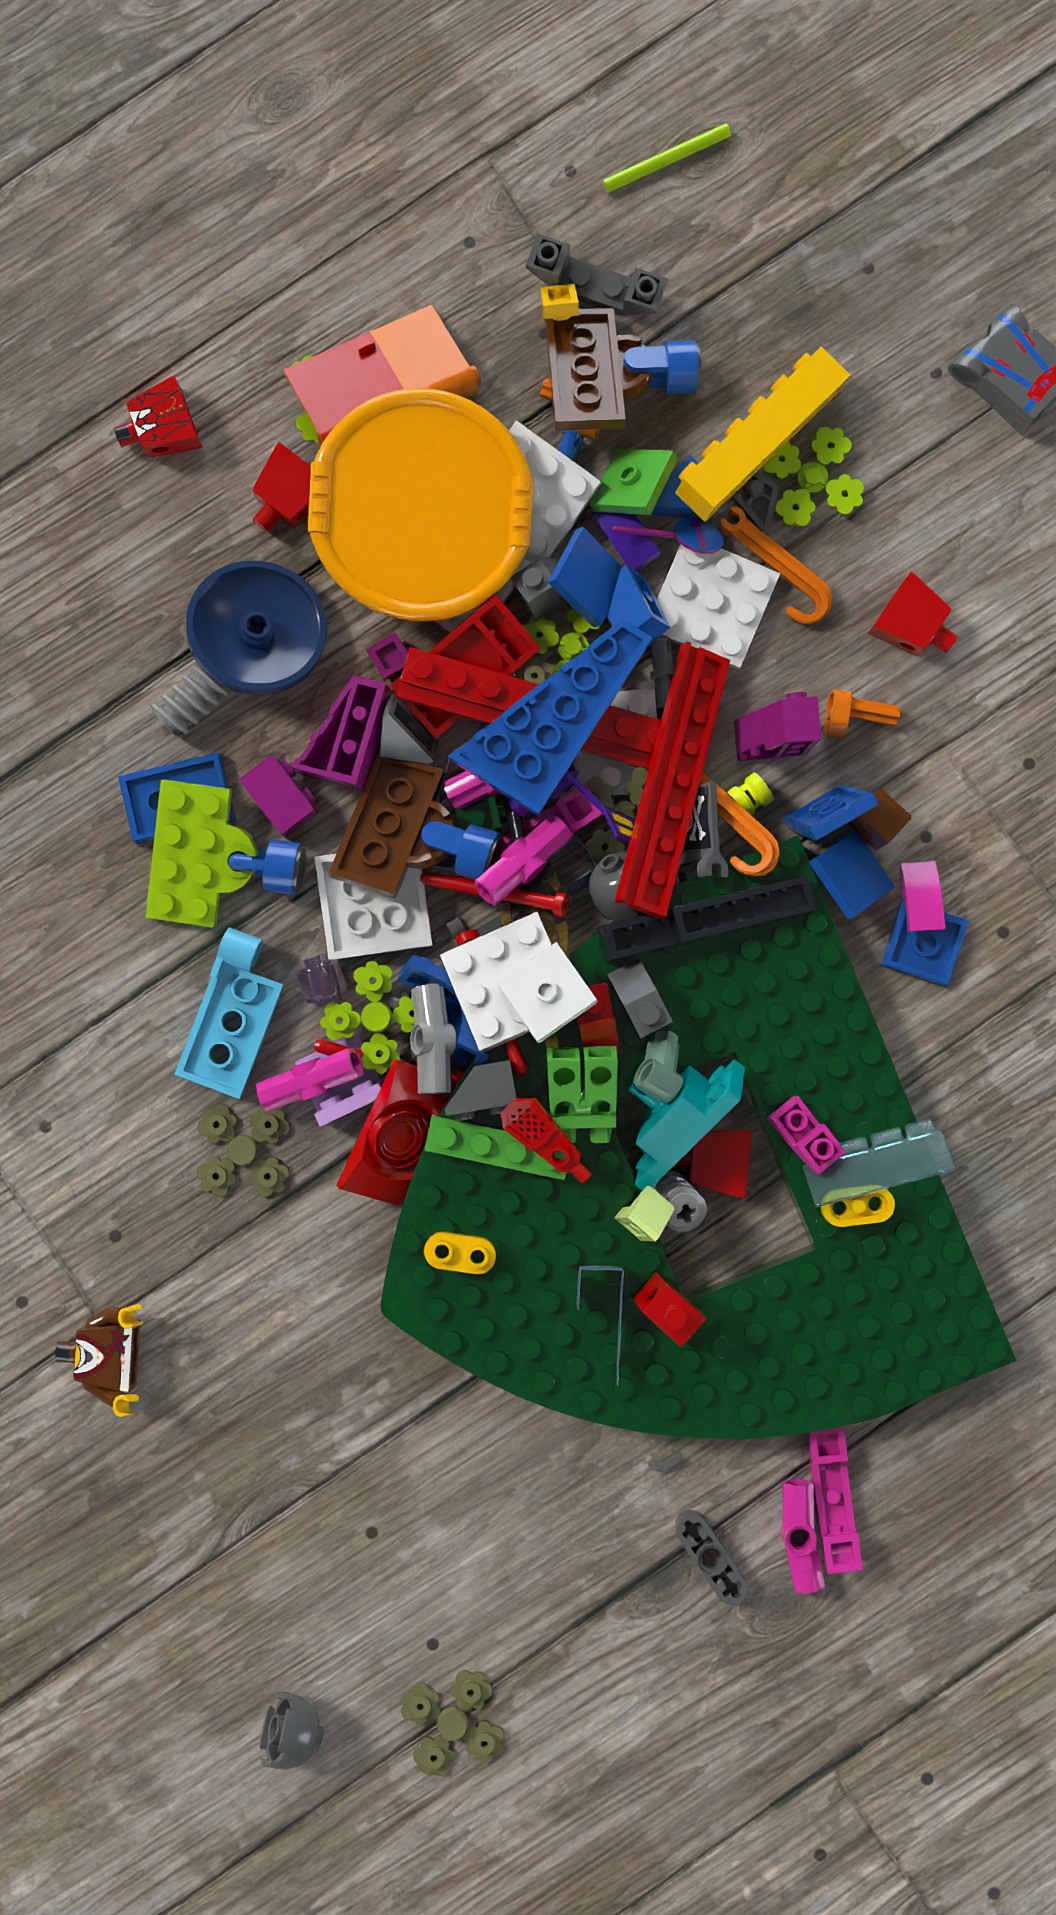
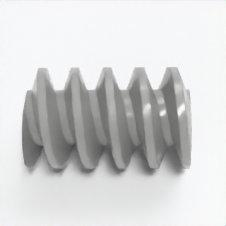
[151,666,230,738]
[652,1170,707,1232]

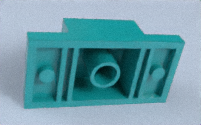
[628,1059,745,1191]

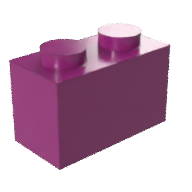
[239,754,318,838]

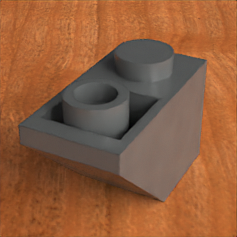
[445,1060,517,1121]

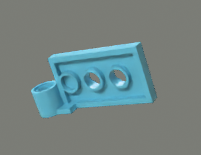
[174,927,285,1099]

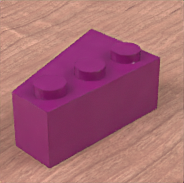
[291,675,395,791]
[734,692,821,761]

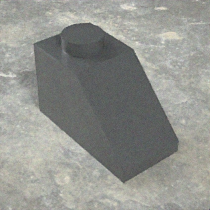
[510,557,567,622]
[607,959,673,1038]

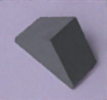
[380,693,439,764]

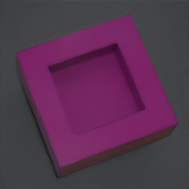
[366,632,408,682]

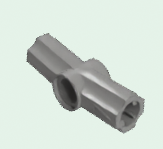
[410,984,456,1094]

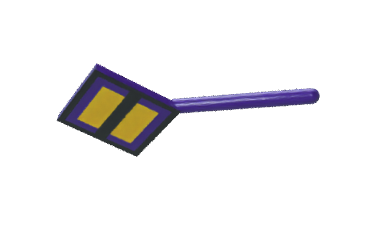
[564,770,635,844]

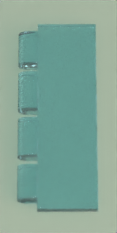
[803,1119,956,1208]

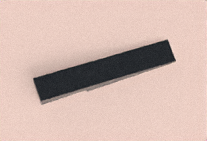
[596,876,816,962]

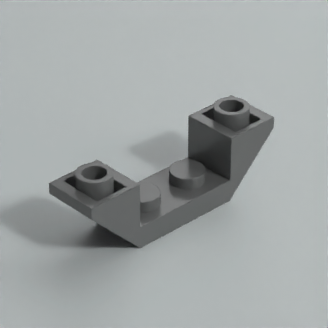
[526,233,668,315]

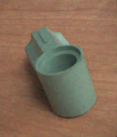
[634,1030,683,1103]

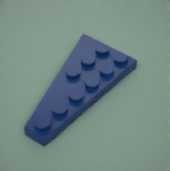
[448,619,652,816]

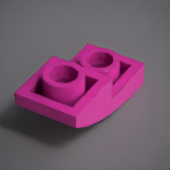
[899,861,945,932]
[767,1096,846,1175]

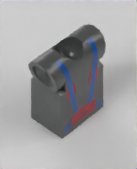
[948,304,1056,436]

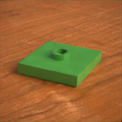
[589,449,678,515]

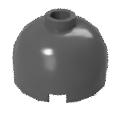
[589,851,638,921]
[260,1691,324,1770]

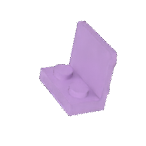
[295,1033,382,1127]

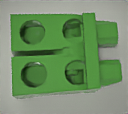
[547,1046,618,1143]

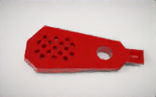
[500,1098,591,1183]

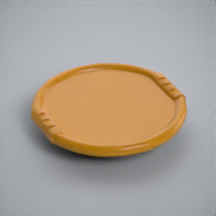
[308,388,534,621]

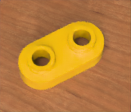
[821,1185,895,1227]
[424,1232,496,1274]

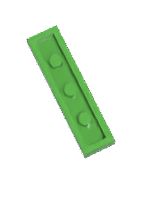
[424,1115,566,1180]

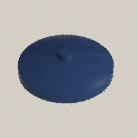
[186,560,327,695]

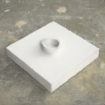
[497,942,598,1043]

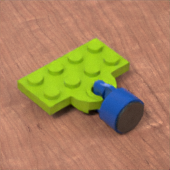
[145,779,306,928]

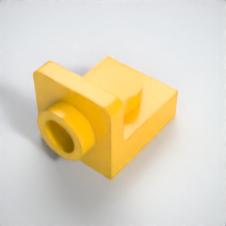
[540,283,579,322]

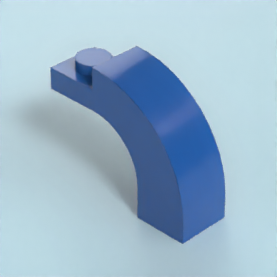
[397,954,491,1068]

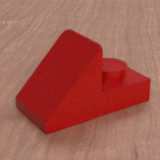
[577,983,620,1053]

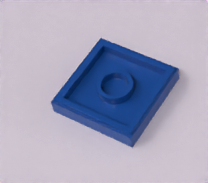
[548,527,622,628]
[809,830,895,920]
[880,899,969,987]

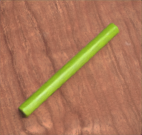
[602,123,731,193]

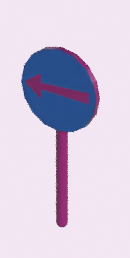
[612,517,724,554]

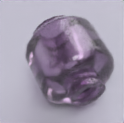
[296,954,347,1008]

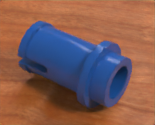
[558,430,584,462]

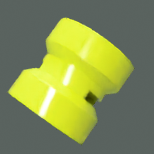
[726,772,774,816]

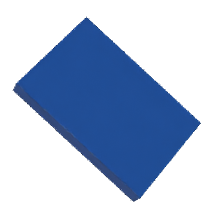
[118,752,236,844]
[783,784,879,841]

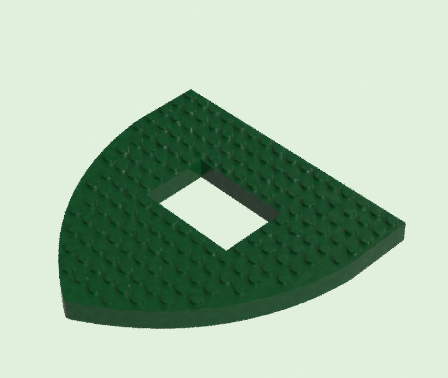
[380,835,1017,1439]

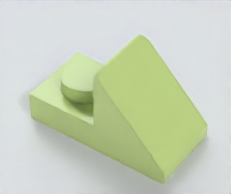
[615,1186,674,1242]

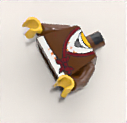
[55,1304,143,1417]

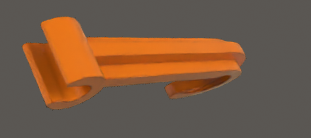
[719,506,833,625]
[699,772,780,877]

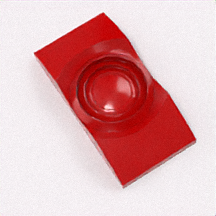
[390,594,541,739]
[336,1059,456,1206]

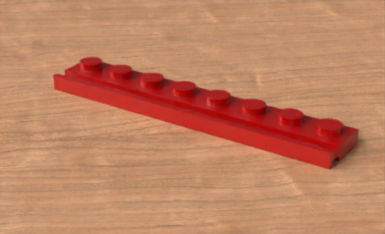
[614,641,730,919]
[396,647,661,771]

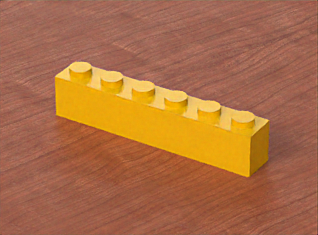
[675,347,851,522]

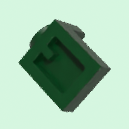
[454,795,507,833]

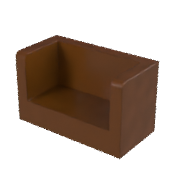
[846,788,911,850]

